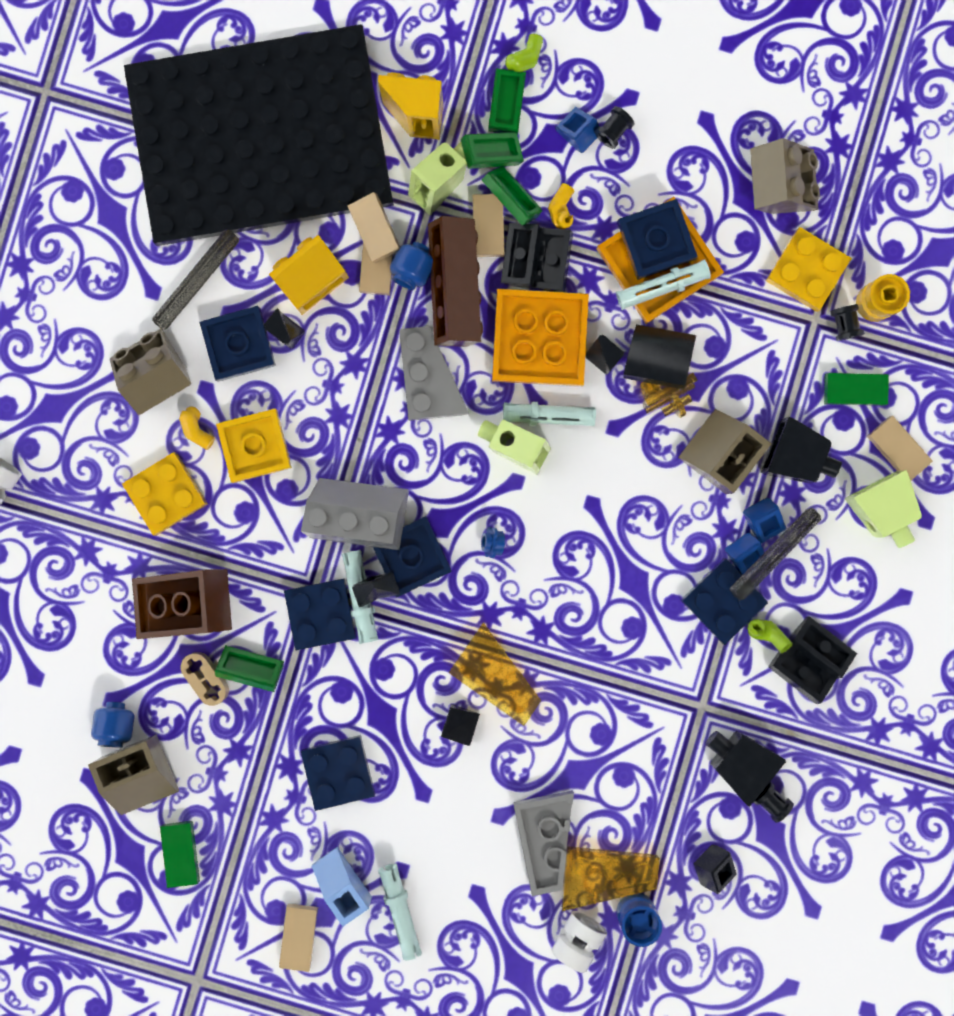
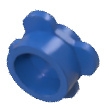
[481,527,505,558]

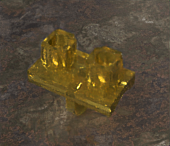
[639,372,698,418]

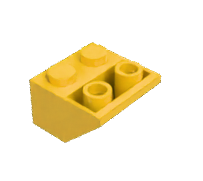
[378,72,443,140]
[269,235,349,315]

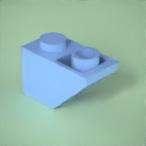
[312,847,372,927]

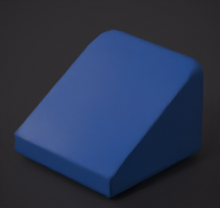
[555,106,599,153]
[743,498,787,543]
[725,533,770,579]

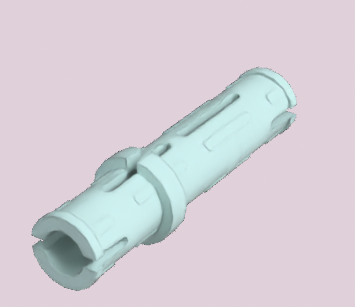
[616,260,711,310]
[503,402,596,427]
[342,550,379,644]
[378,864,422,961]

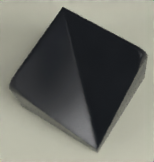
[264,308,305,349]
[585,335,624,375]
[352,572,400,607]
[441,704,480,746]
[693,844,737,894]

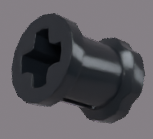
[594,106,635,149]
[830,304,865,341]
[753,781,794,823]

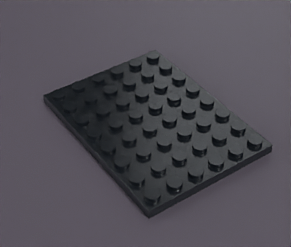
[124,24,394,246]

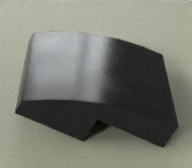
[501,223,573,292]
[623,324,697,390]
[768,616,858,704]

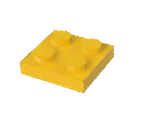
[765,227,852,312]
[216,409,292,483]
[122,452,208,536]

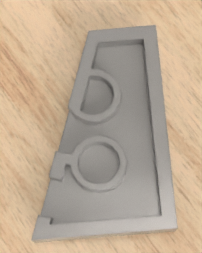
[399,326,469,421]
[513,790,574,896]

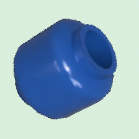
[390,242,433,290]
[91,702,135,748]

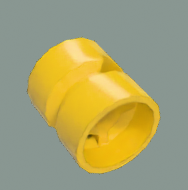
[856,274,910,322]

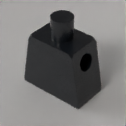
[760,417,842,483]
[706,731,786,807]

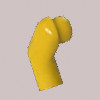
[548,183,575,229]
[179,406,215,450]

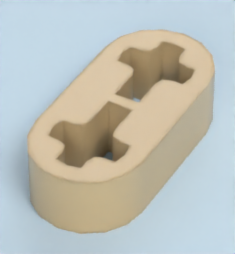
[181,652,229,706]

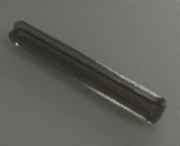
[152,229,239,330]
[730,508,821,600]

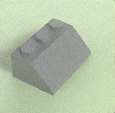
[301,478,409,550]

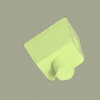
[408,142,467,215]
[477,420,551,475]
[845,470,922,548]

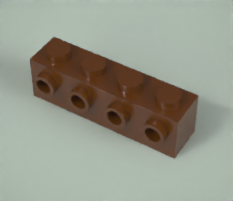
[428,216,483,347]

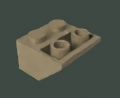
[750,138,820,214]
[109,328,192,415]
[678,409,772,494]
[88,734,179,815]

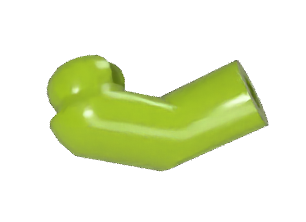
[505,34,543,72]
[747,619,793,653]

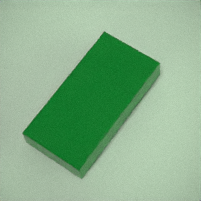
[488,68,526,135]
[460,132,524,169]
[482,167,542,226]
[824,373,889,406]
[215,645,284,692]
[160,821,200,888]

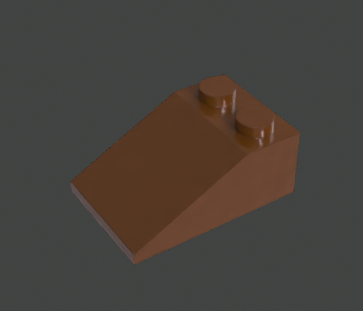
[132,569,232,639]

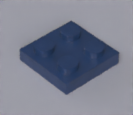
[617,199,698,280]
[199,306,276,382]
[373,516,452,598]
[680,558,768,645]
[284,578,357,651]
[300,735,376,811]

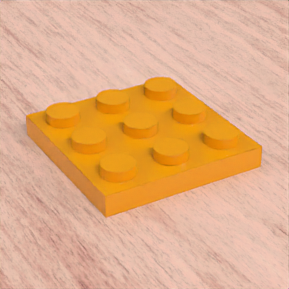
[596,196,724,324]
[492,289,589,387]

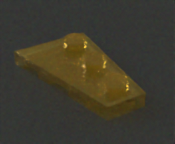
[448,622,541,726]
[561,846,660,911]

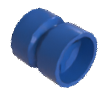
[616,892,662,947]

